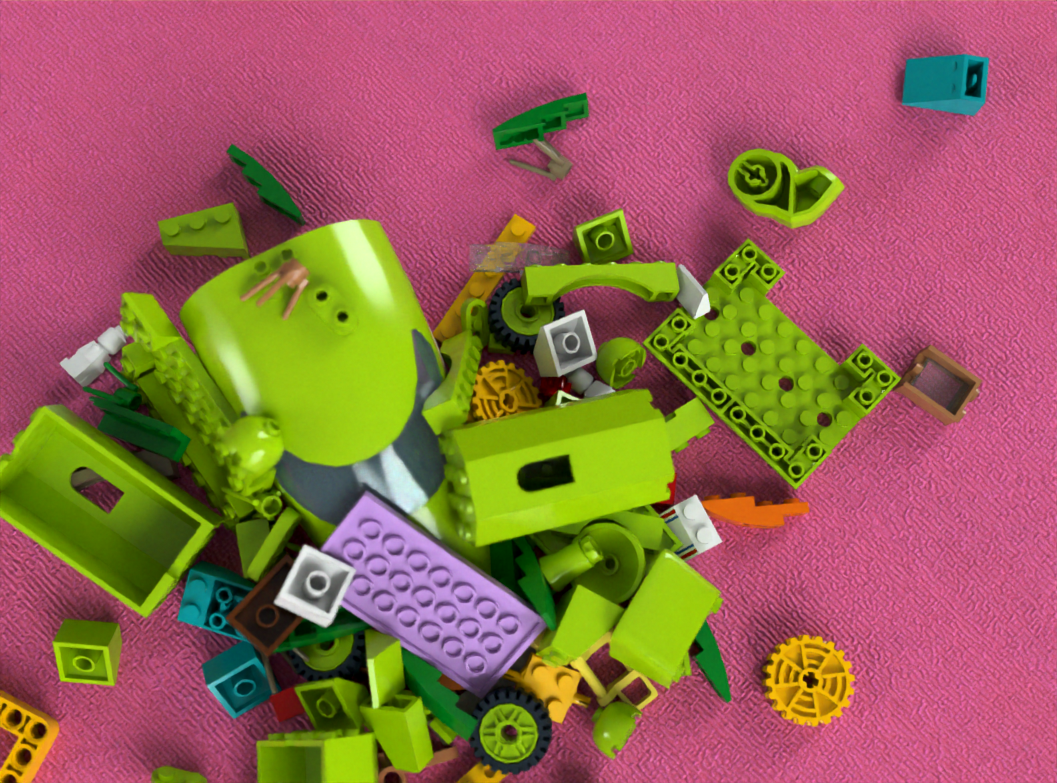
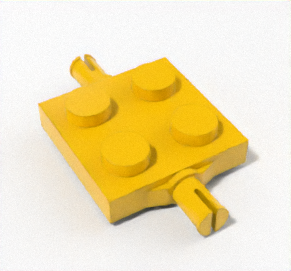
[501,652,591,724]

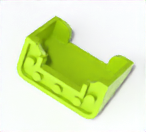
[609,549,724,689]

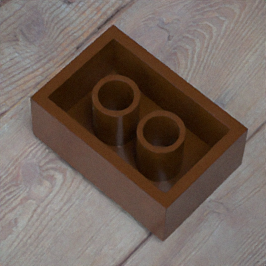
[225,554,304,658]

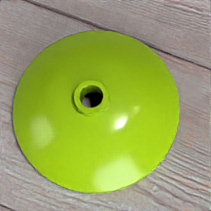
[570,523,646,605]

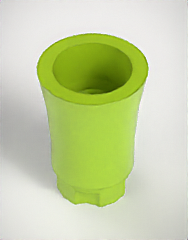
[539,535,603,592]

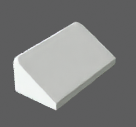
[676,264,711,319]

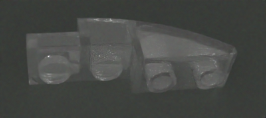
[469,242,570,276]

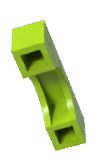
[551,509,665,555]

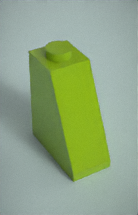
[359,694,434,773]

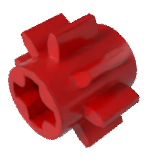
[539,375,572,402]

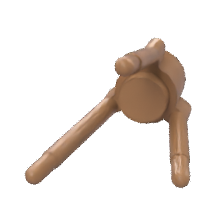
[240,258,310,320]

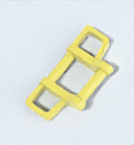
[569,627,658,710]

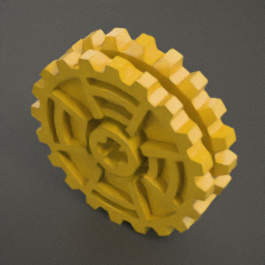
[465,360,543,424]
[761,635,855,726]

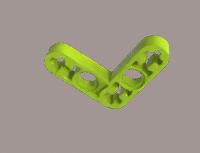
[246,507,301,583]

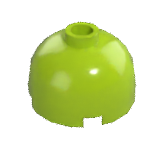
[596,337,646,389]
[224,414,285,474]
[591,701,643,760]

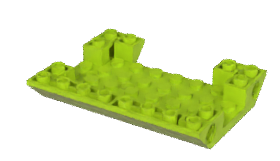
[642,238,901,490]
[119,292,276,535]

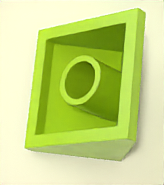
[572,208,634,265]
[364,629,405,709]

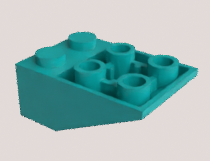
[902,54,989,116]
[177,561,256,643]

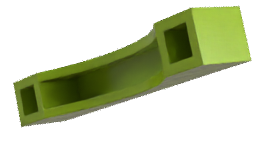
[521,261,680,307]
[422,329,483,436]

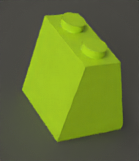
[536,584,626,668]

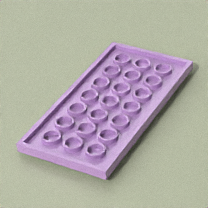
[318,490,547,699]

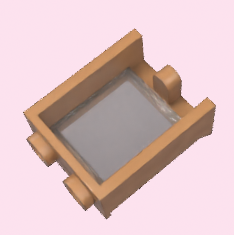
[893,344,982,426]

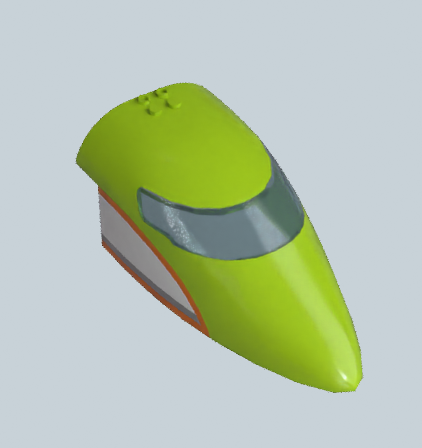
[179,219,492,577]

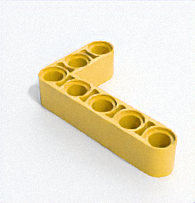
[0,690,59,783]

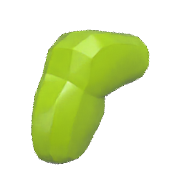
[728,148,845,229]

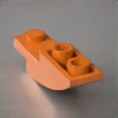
[700,492,809,529]

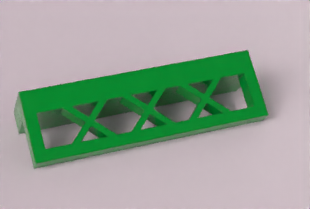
[93,398,191,463]

